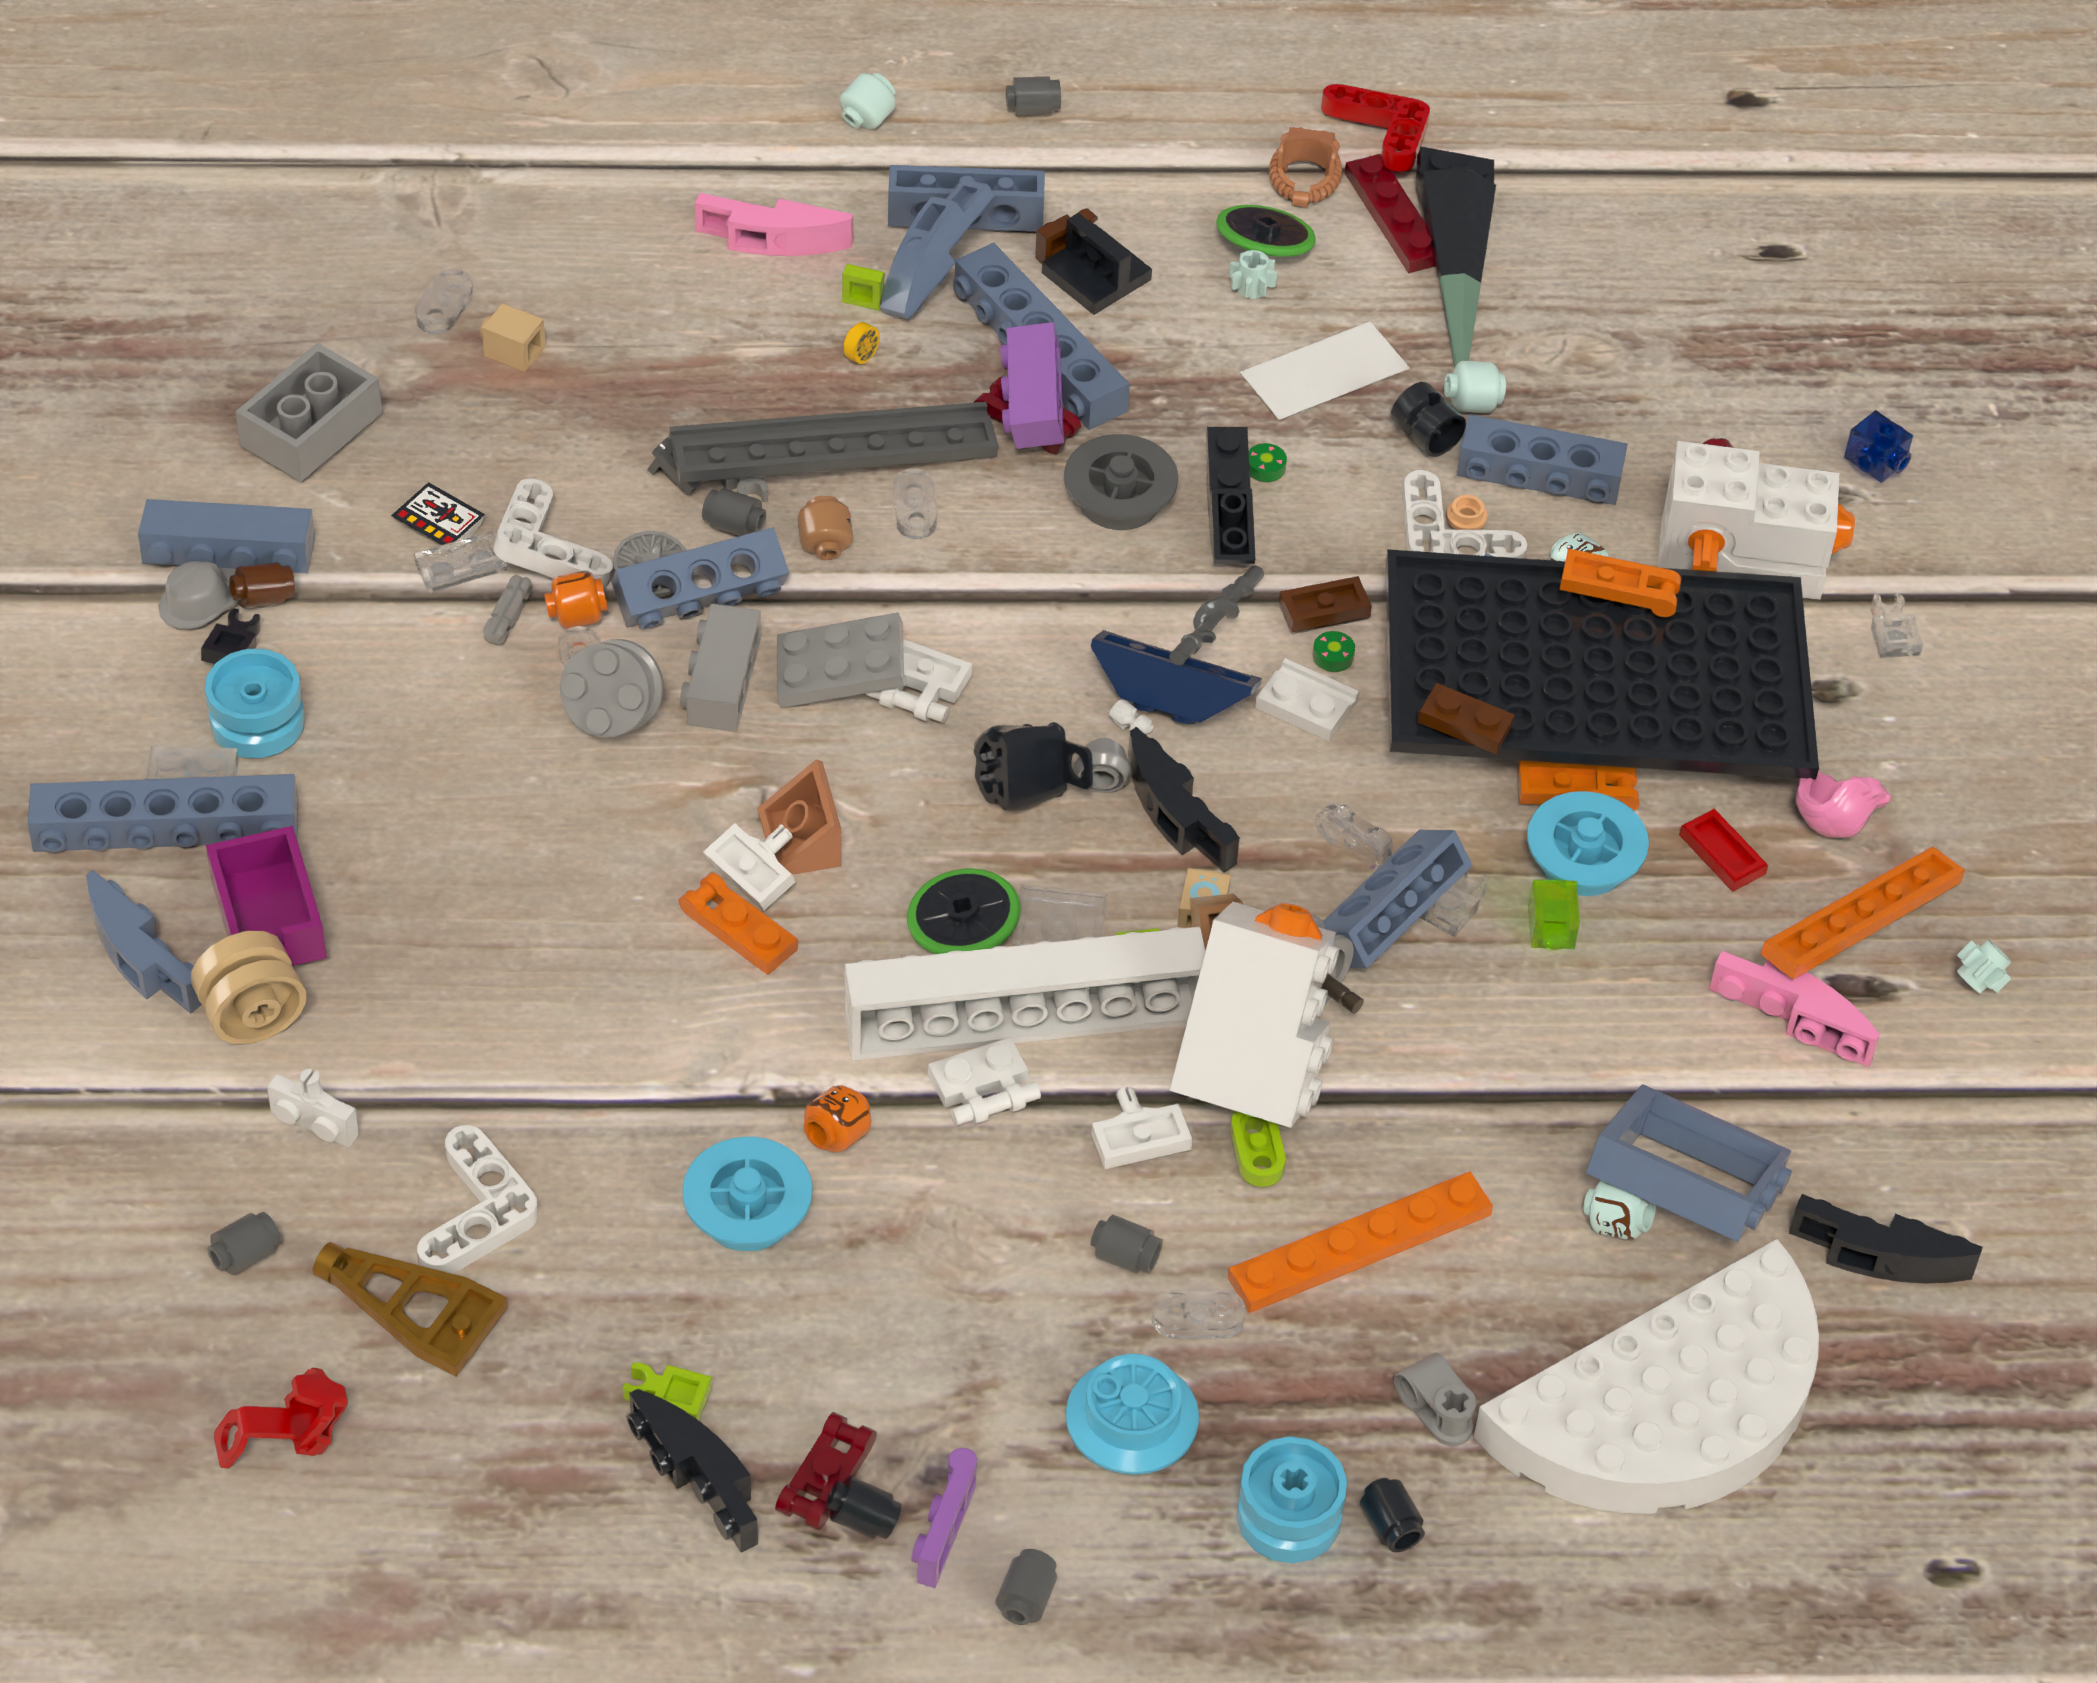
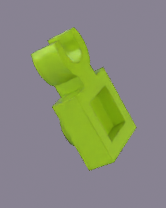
[622,1362,712,1420]

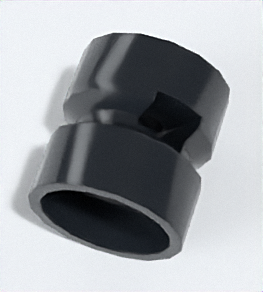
[1391,382,1466,457]

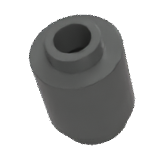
[1006,76,1061,116]
[702,488,766,536]
[207,1212,281,1275]
[1091,1214,1163,1274]
[996,1549,1057,1625]

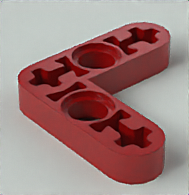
[1321,84,1430,172]

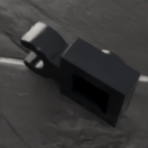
[201,608,260,664]

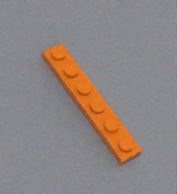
[1760,846,1965,980]
[1228,1171,1493,1313]

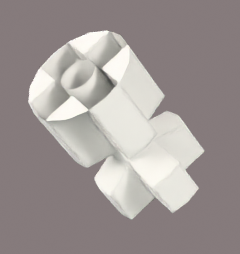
[1109,699,1153,734]

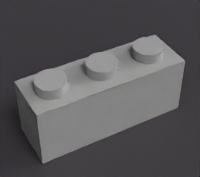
[680,604,761,732]

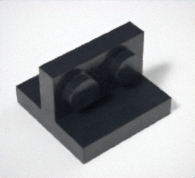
[1042,212,1152,315]

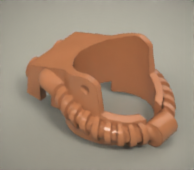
[1269,127,1343,208]

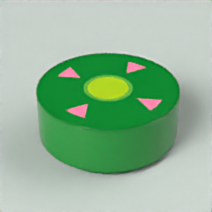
[1249,443,1287,482]
[1312,631,1355,672]

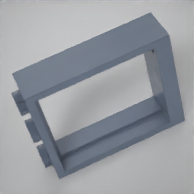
[1586,1084,1792,1242]

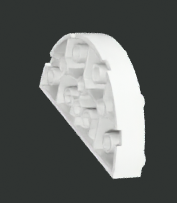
[1474,1239,1819,1514]

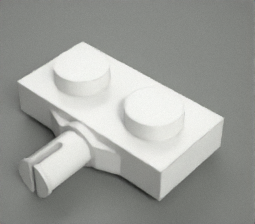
[703,823,795,911]
[267,1069,359,1148]
[1091,1086,1192,1169]

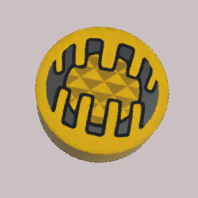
[843,322,880,364]

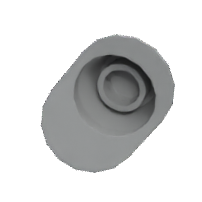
[158,561,239,630]

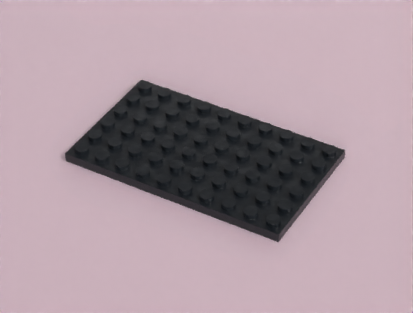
[1385,549,1819,780]

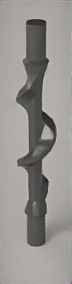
[1170,565,1264,665]

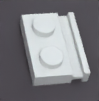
[1255,658,1359,742]

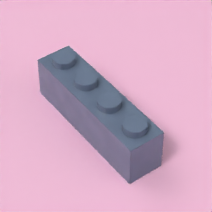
[138,499,315,573]

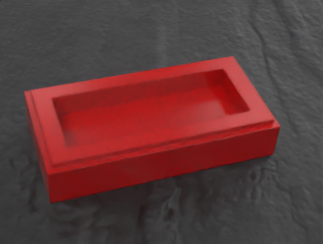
[1679,808,1768,892]

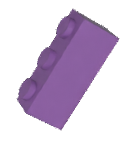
[1000,322,1064,449]

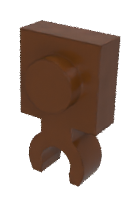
[1035,208,1098,264]

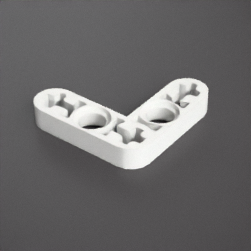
[1402,470,1528,558]
[493,478,613,589]
[417,1125,538,1274]

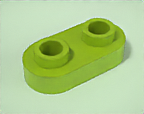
[1230,1111,1286,1187]

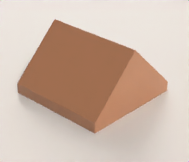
[757,759,841,875]

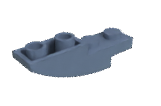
[880,179,995,319]
[86,870,202,1014]

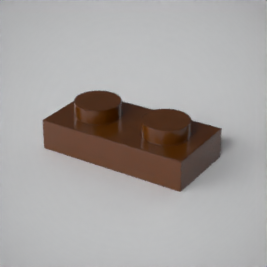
[1279,576,1372,632]
[1418,683,1515,755]

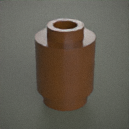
[229,562,295,608]

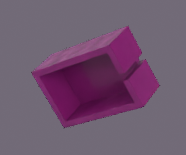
[206,826,327,966]

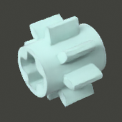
[1229,250,1277,299]
[1957,940,2012,994]

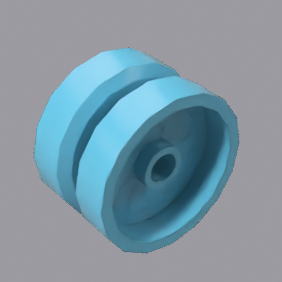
[205,649,305,758]
[1236,1436,1347,1563]

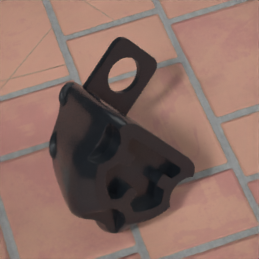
[974,722,1093,811]

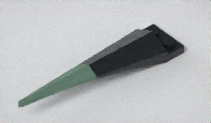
[1416,146,1496,368]

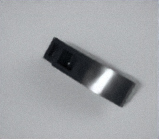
[1206,427,1256,564]
[1128,727,1240,873]
[1789,1194,1983,1284]
[626,1389,758,1553]

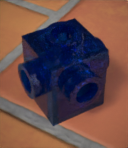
[1844,410,1913,483]

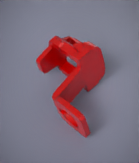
[214,1367,348,1469]

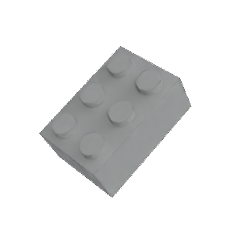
[235,343,382,482]

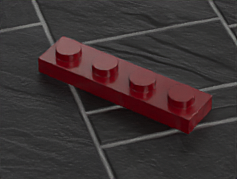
[1345,154,1437,274]

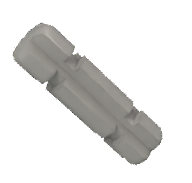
[483,575,532,645]

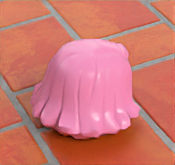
[1796,771,1891,838]

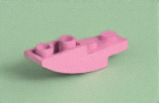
[695,193,853,256]
[1709,951,1880,1067]

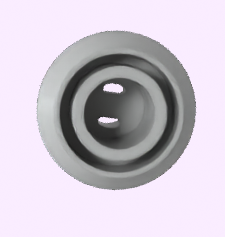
[1073,738,1132,793]

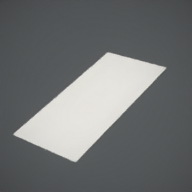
[1240,321,1410,420]

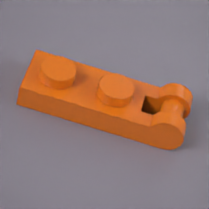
[1559,548,1681,617]
[1518,760,1639,811]
[678,872,798,975]

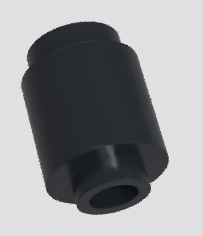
[826,1476,902,1539]
[1360,1478,1425,1553]

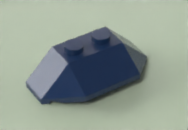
[1090,630,1262,724]

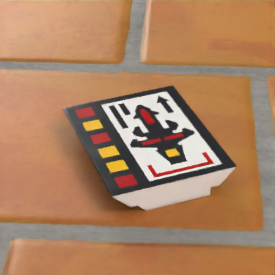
[391,482,485,549]

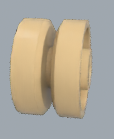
[191,931,306,1044]

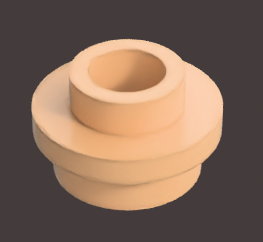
[1446,495,1488,530]

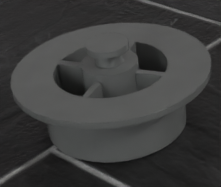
[1064,434,1178,530]

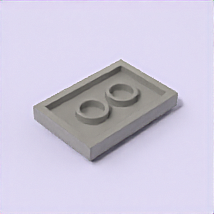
[777,612,904,708]

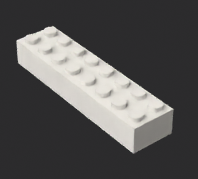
[845,927,1206,1061]

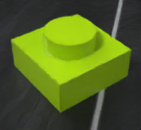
[842,264,885,311]

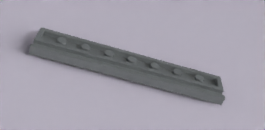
[669,402,999,483]

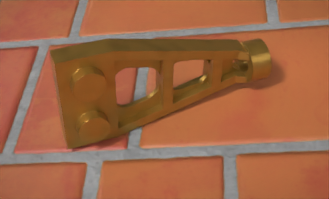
[313,1242,507,1377]

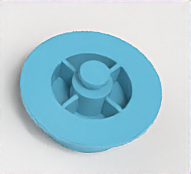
[1527,791,1649,896]
[682,1137,812,1251]
[1066,1354,1199,1475]

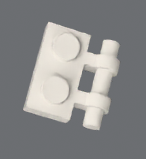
[866,639,973,723]
[928,1037,1041,1126]

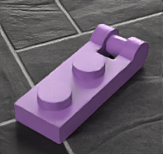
[911,1448,977,1588]

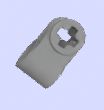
[1394,1353,1477,1446]

